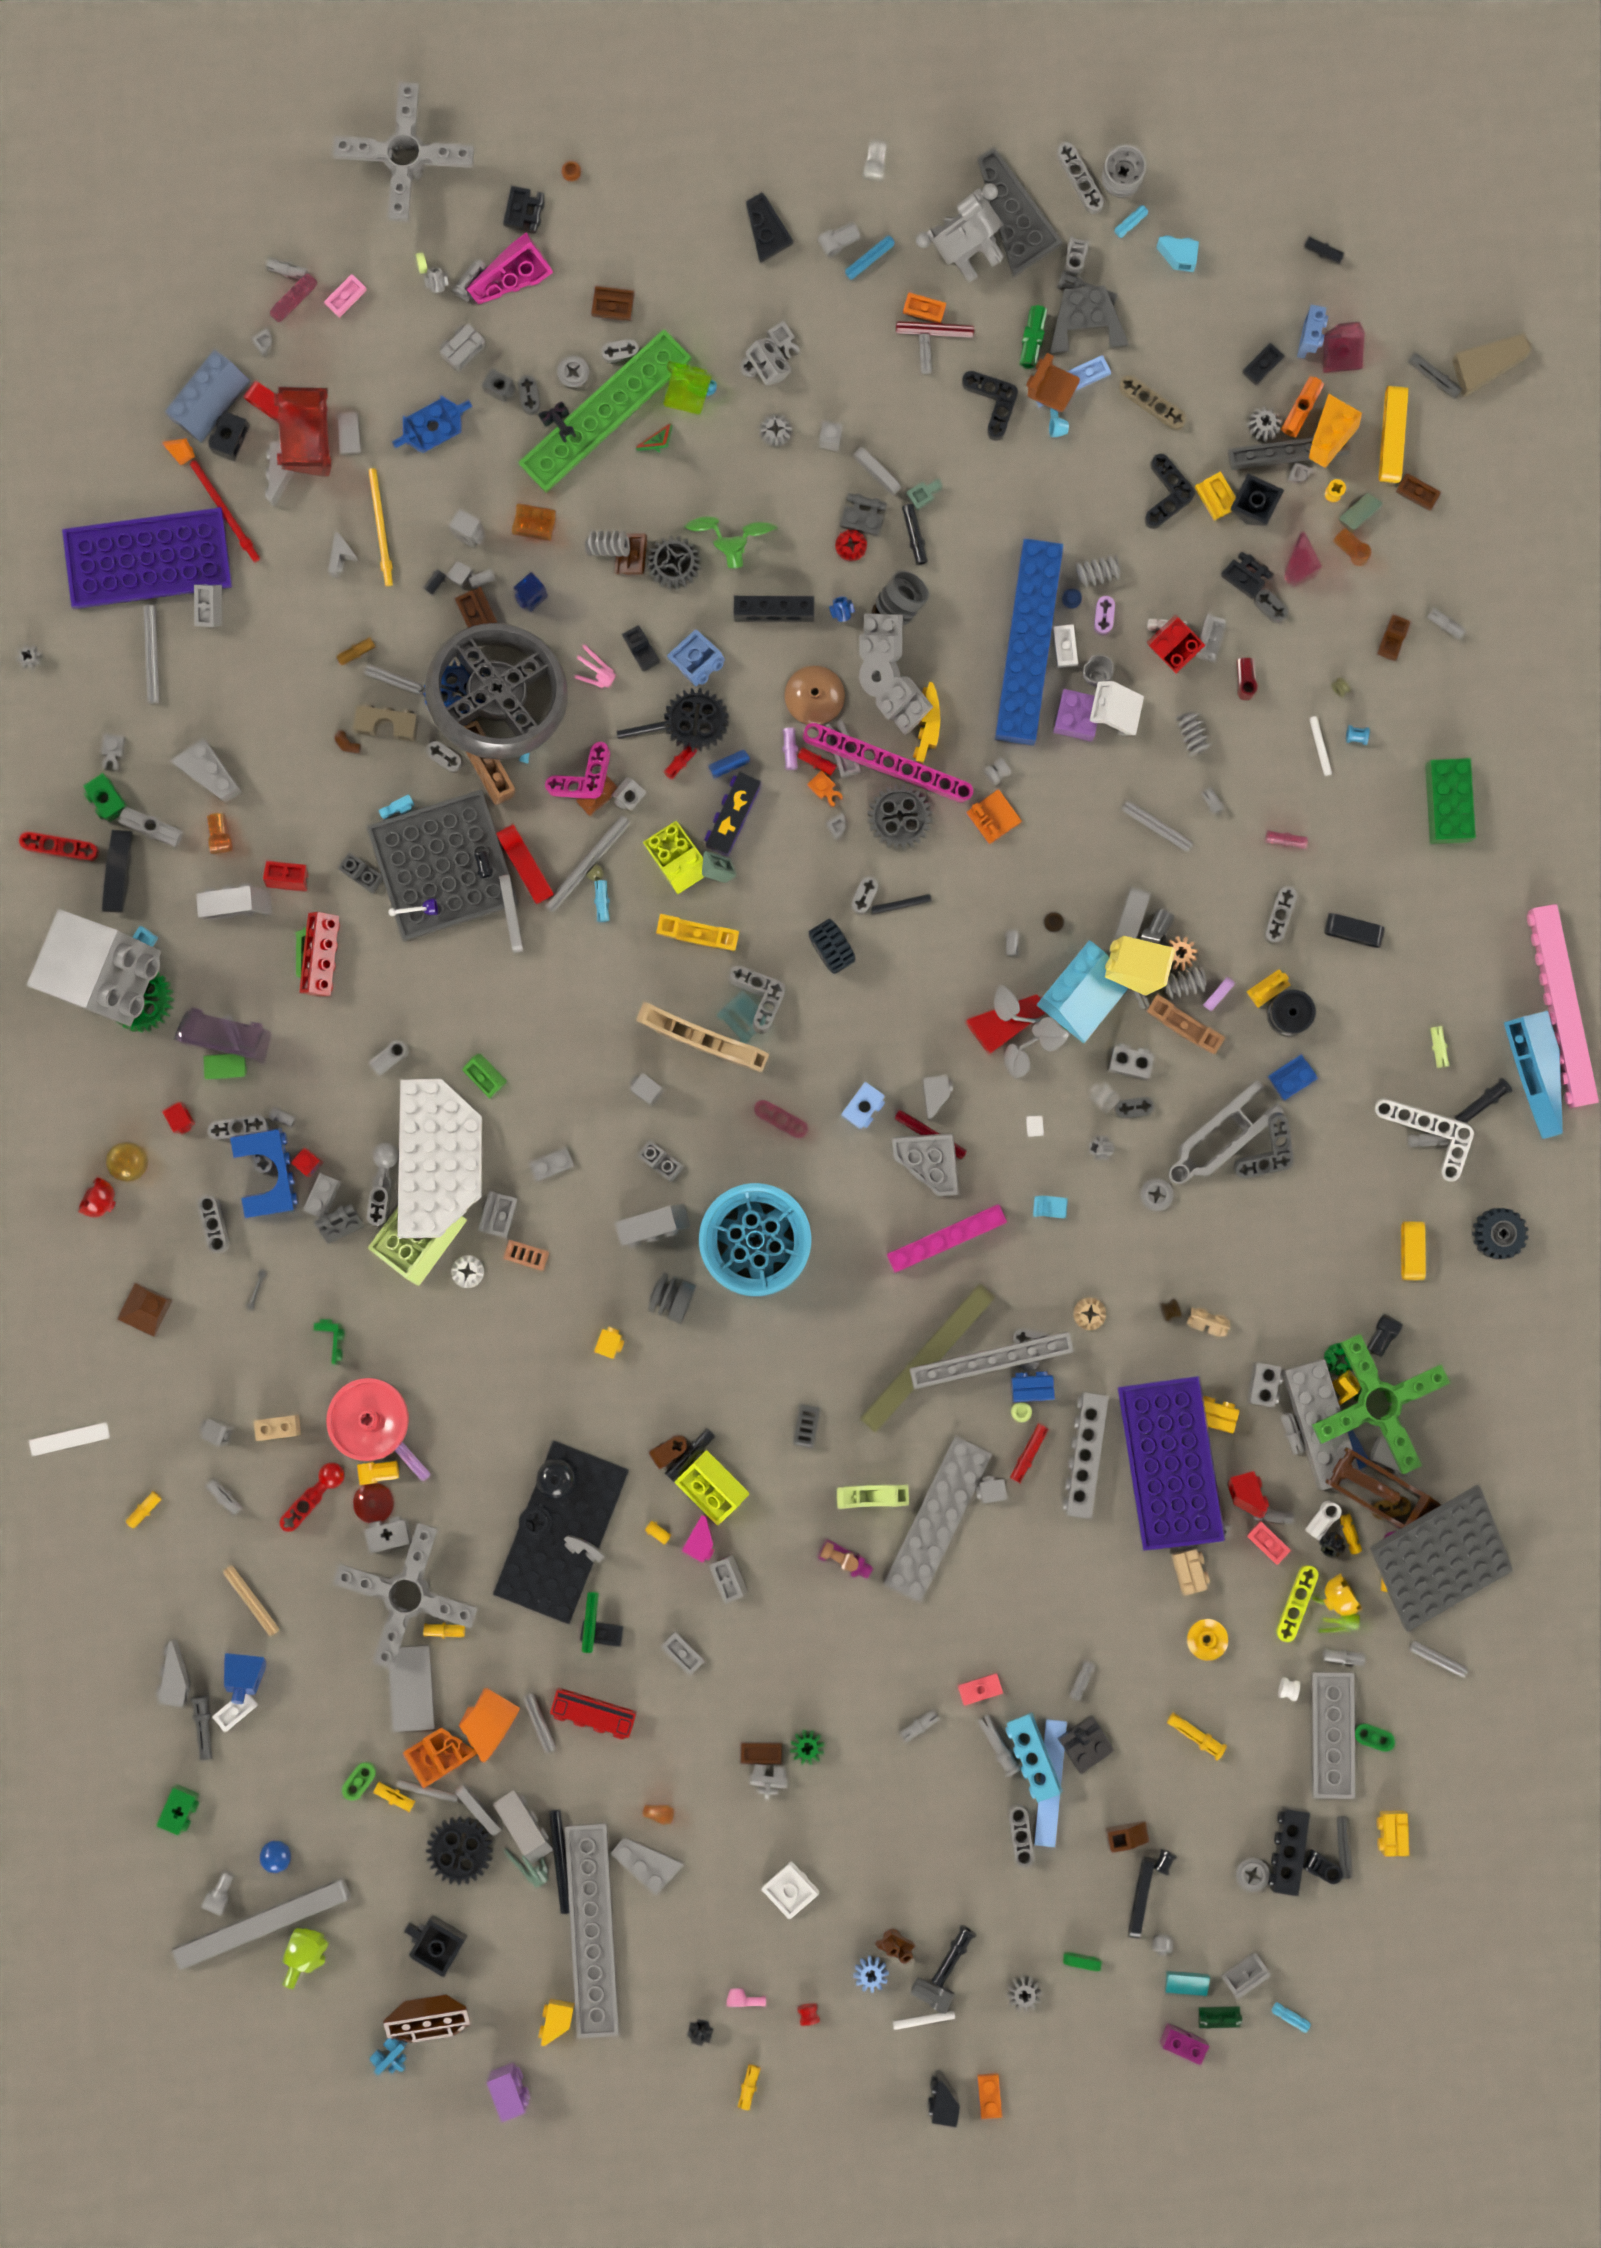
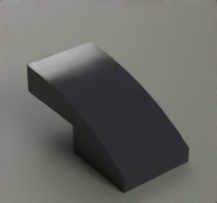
[621,625,660,672]

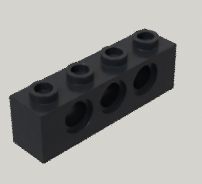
[733,595,814,622]
[1268,1806,1311,1897]

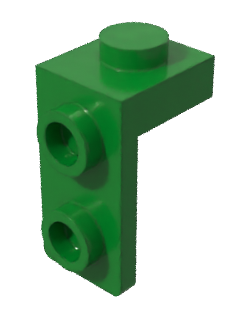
[313,1319,345,1365]

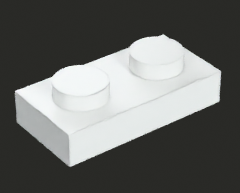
[1053,624,1078,668]
[212,1694,258,1732]

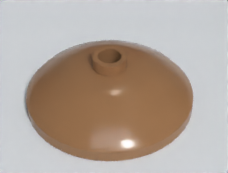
[785,666,845,725]

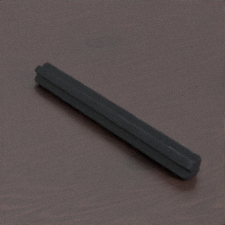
[549,1809,570,1914]

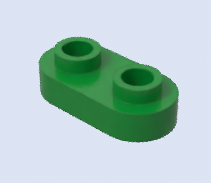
[1355,1723,1395,1752]

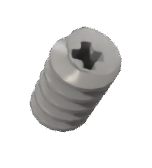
[585,530,630,557]
[1076,555,1120,587]
[1175,712,1212,757]
[1163,966,1206,999]

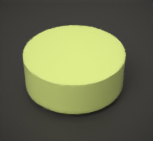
[415,252,427,274]
[1011,1402,1032,1422]

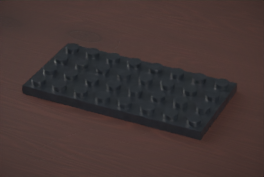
[493,1440,630,1624]

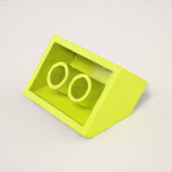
[674,1450,750,1526]

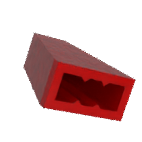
[965,994,1046,1055]

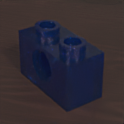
[513,572,548,613]

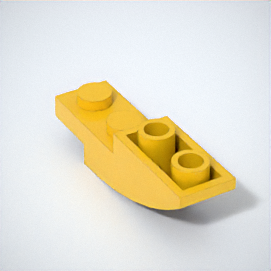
[913,682,940,765]

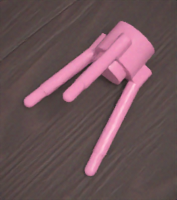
[575,644,616,689]

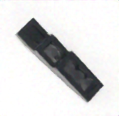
[102,830,134,913]

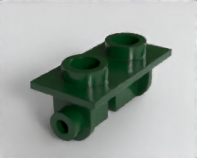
[1198,2006,1242,2028]

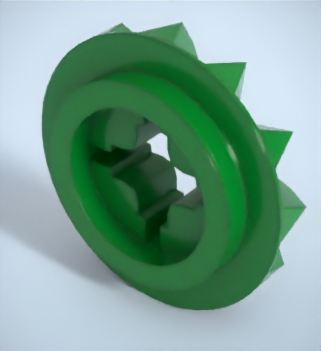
[1324,1343,1353,1376]

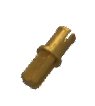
[336,636,376,666]

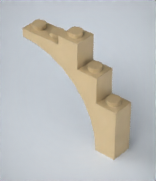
[636,1002,769,1073]

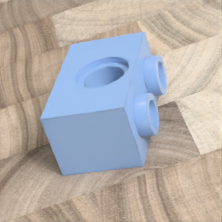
[841,1082,886,1130]

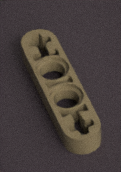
[1119,375,1186,430]

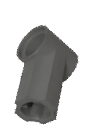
[1141,909,1174,946]
[910,1977,955,2014]

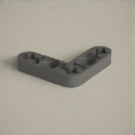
[1234,1112,1294,1178]

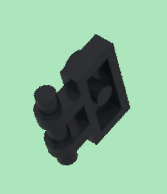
[503,185,545,233]
[1221,551,1274,599]

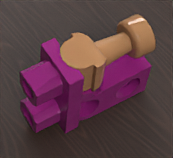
[817,1538,873,1579]

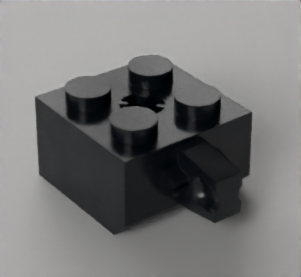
[404,1914,468,1978]

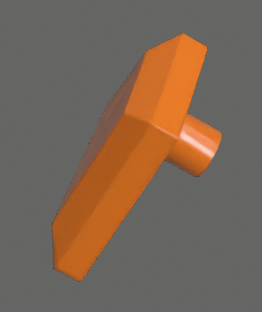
[162,438,195,466]

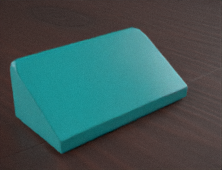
[1165,1971,1210,1996]

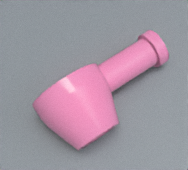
[726,1988,766,2007]

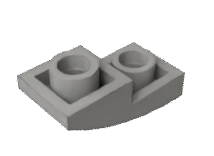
[637,1140,684,1183]
[564,1535,606,1563]

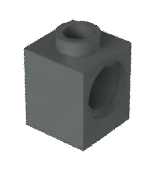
[482,368,515,403]

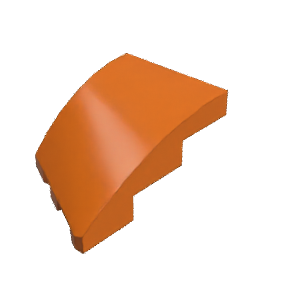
[459,1688,520,1763]
[402,1727,477,1789]

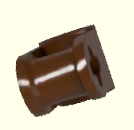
[648,1435,688,1470]

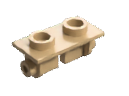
[1186,1307,1230,1338]

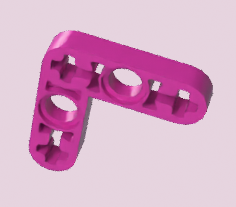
[545,742,610,799]

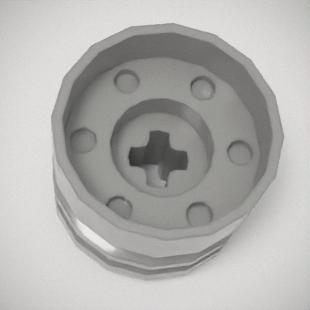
[1101,145,1147,198]

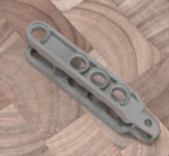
[1168,1080,1284,1184]

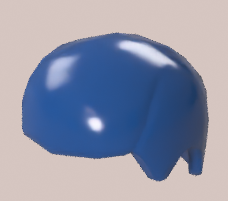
[259,1840,291,1874]

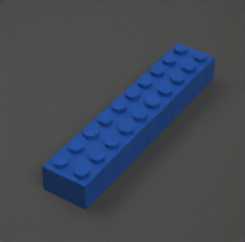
[994,538,1064,746]

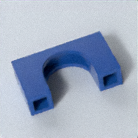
[230,1128,299,1218]

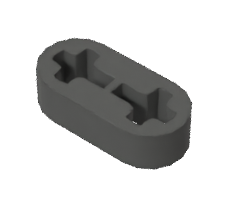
[518,375,540,415]
[1254,589,1288,623]
[1115,1097,1154,1119]

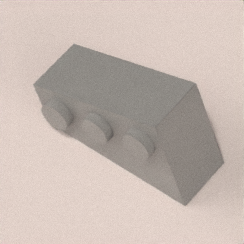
[615,1204,690,1248]

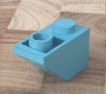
[1156,235,1199,272]

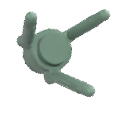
[504,1848,549,1888]

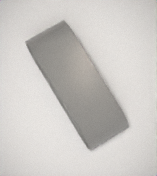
[1113,887,1150,941]
[198,1195,230,1253]
[1008,1804,1034,1868]

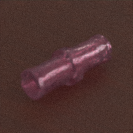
[1265,830,1308,849]

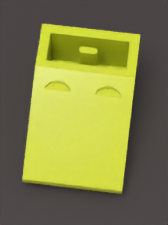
[643,821,704,895]

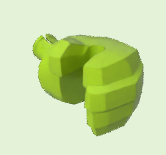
[282,1928,329,1990]

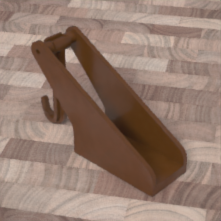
[1325,1447,1442,1530]

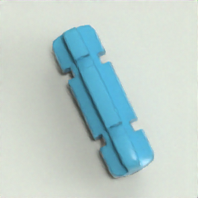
[1114,205,1148,238]
[1271,2002,1311,2033]

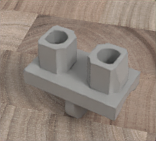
[750,1764,788,1800]

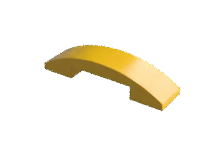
[656,913,739,951]

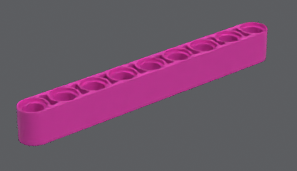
[803,723,973,803]

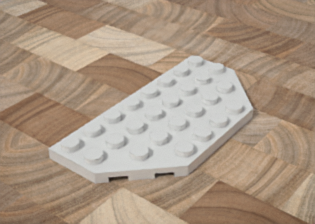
[397,1079,482,1239]

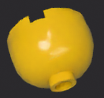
[1323,1573,1363,1616]

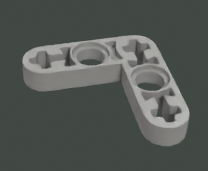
[729,966,785,1034]
[208,1115,274,1174]

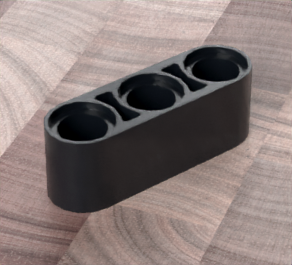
[1324,913,1385,948]

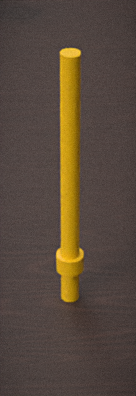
[368,468,393,587]

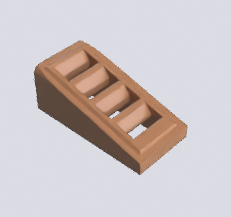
[503,1239,549,1271]

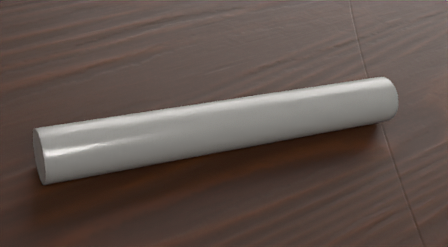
[397,1780,459,1803]

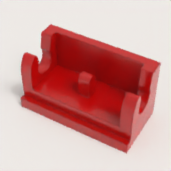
[263,861,309,892]

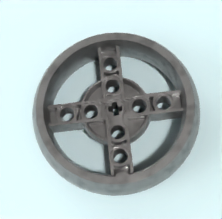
[425,623,568,759]

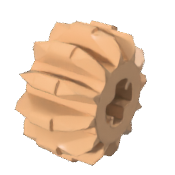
[1168,936,1198,971]

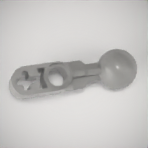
[367,1143,399,1226]

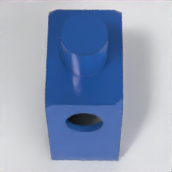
[224,1653,267,1704]

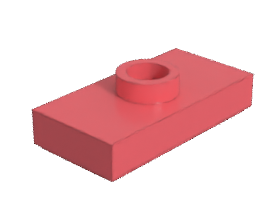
[957,1673,1003,1706]

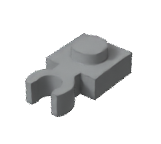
[766,320,800,360]
[101,734,126,771]

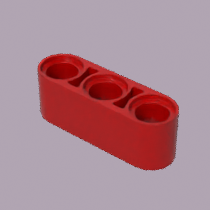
[243,380,302,430]

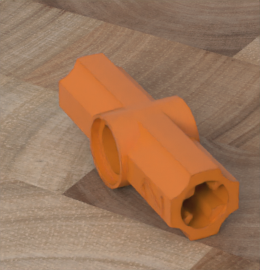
[1281,376,1325,438]

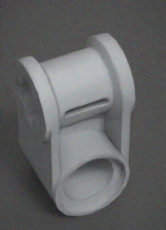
[1064,235,1090,277]

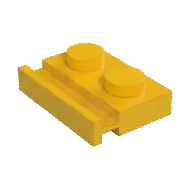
[1194,471,1236,521]

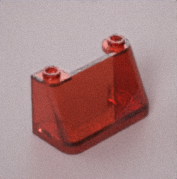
[274,387,332,477]

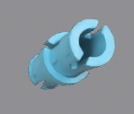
[594,880,610,922]

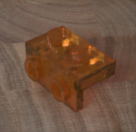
[512,503,556,541]

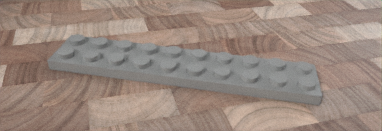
[565,1823,619,2039]

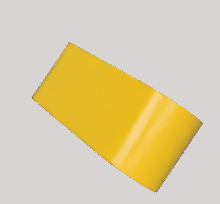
[1401,1221,1426,1281]

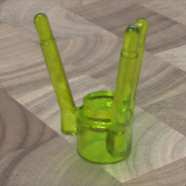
[1312,1597,1360,1633]

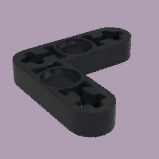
[962,371,1018,441]
[1144,454,1195,529]

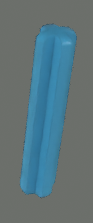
[845,235,895,280]

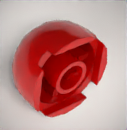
[77,1176,116,1218]

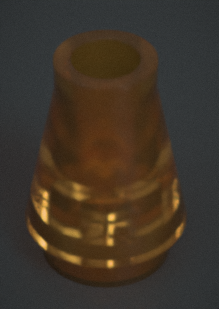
[643,1805,674,1826]

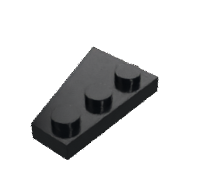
[746,192,794,264]

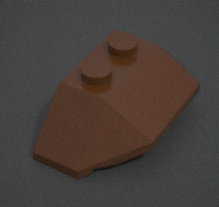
[383,1994,470,2043]

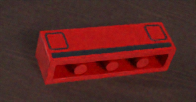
[550,1687,637,1740]

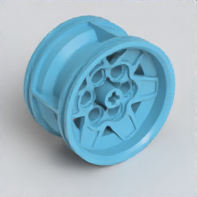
[699,1183,811,1296]

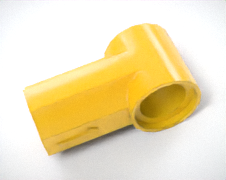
[357,1461,400,1485]

